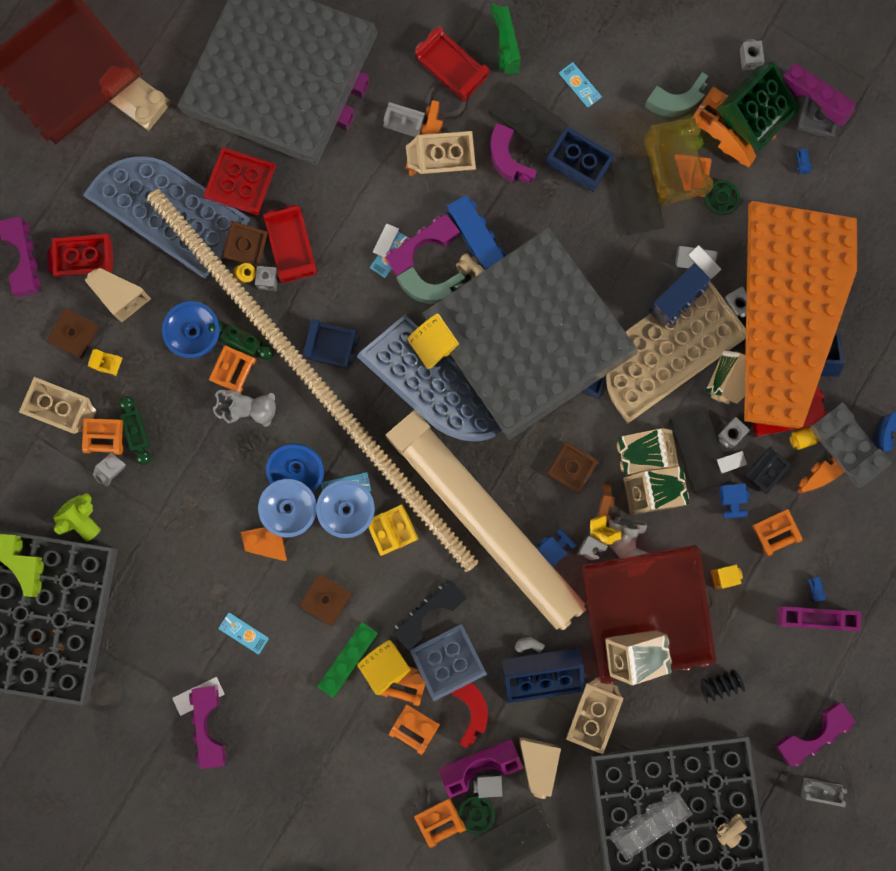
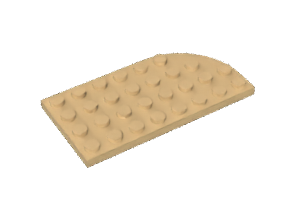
[605,281,746,424]

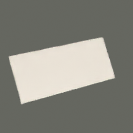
[373,223,399,257]
[689,245,721,279]
[717,451,747,473]

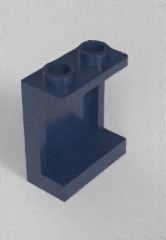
[303,319,360,369]

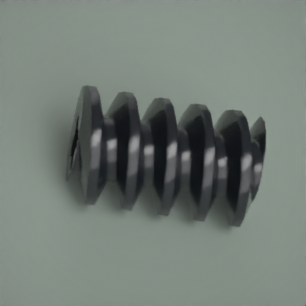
[701,669,745,704]

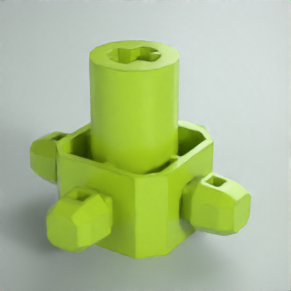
[53,493,101,542]

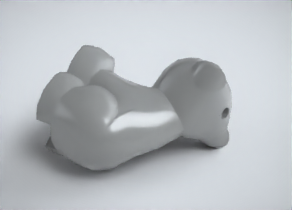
[213,390,276,427]
[609,517,654,577]

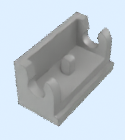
[383,102,425,137]
[675,246,717,271]
[576,536,608,560]
[801,777,847,807]

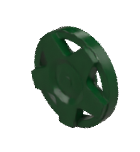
[704,180,740,215]
[458,796,495,834]

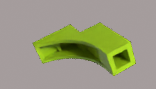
[0,534,44,597]

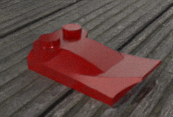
[47,234,113,277]

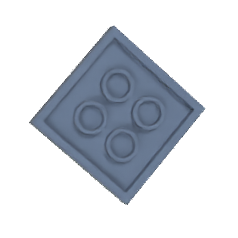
[410,624,487,701]

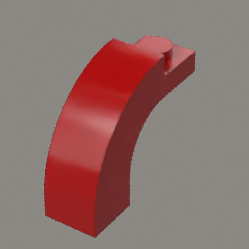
[450,682,488,748]

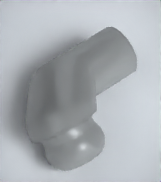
[515,636,545,653]

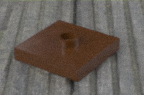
[221,221,268,268]
[47,308,100,359]
[546,441,598,494]
[299,573,353,627]

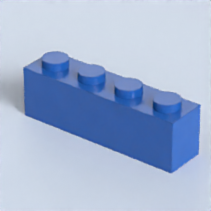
[447,195,506,270]

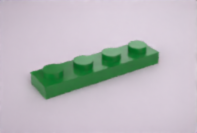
[317,622,378,698]

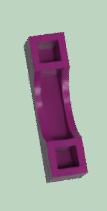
[783,63,856,127]
[385,214,460,277]
[0,216,41,298]
[777,607,861,631]
[189,685,227,769]
[774,701,856,767]
[438,739,523,798]

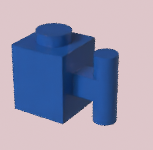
[719,484,750,519]
[537,528,576,566]

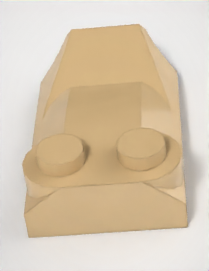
[100,66,172,131]
[406,131,476,174]
[19,377,96,434]
[566,678,624,754]

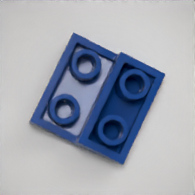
[873,412,896,453]

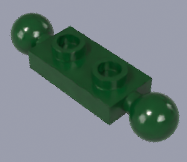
[208,321,274,360]
[119,396,151,465]

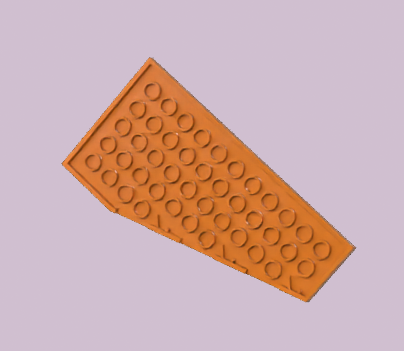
[744,201,857,429]

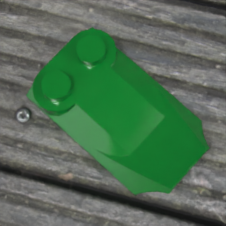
[490,3,520,75]

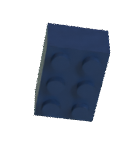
[546,126,615,193]
[648,263,711,327]

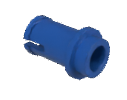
[796,149,812,174]
[808,577,827,602]

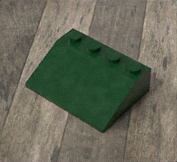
[717,61,800,151]

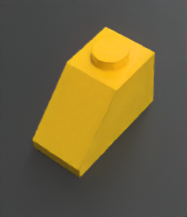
[710,565,743,589]

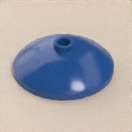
[162,301,220,358]
[266,443,324,493]

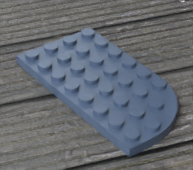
[83,157,250,280]
[357,315,502,441]

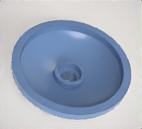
[258,479,317,537]
[316,480,375,538]

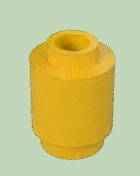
[232,263,256,284]
[790,427,819,450]

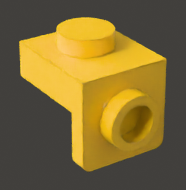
[88,349,122,376]
[590,515,621,545]

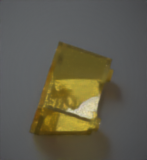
[645,118,713,206]

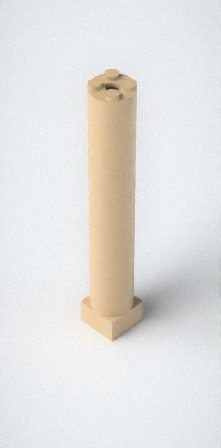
[386,410,586,630]

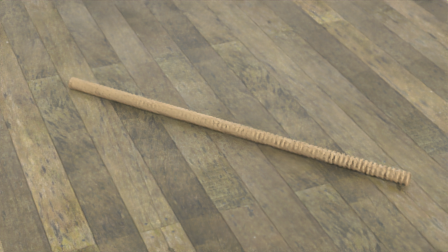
[147,189,478,572]

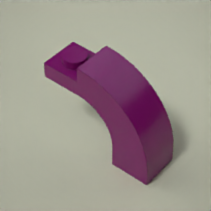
[490,123,537,183]

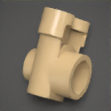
[456,253,485,279]
[716,814,747,848]

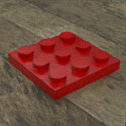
[204,147,276,215]

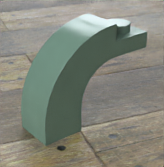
[644,72,708,117]
[397,267,465,304]

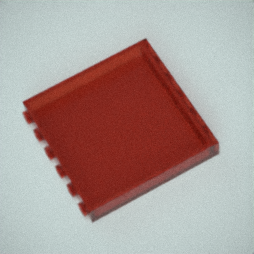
[0,0,143,145]
[580,545,716,684]

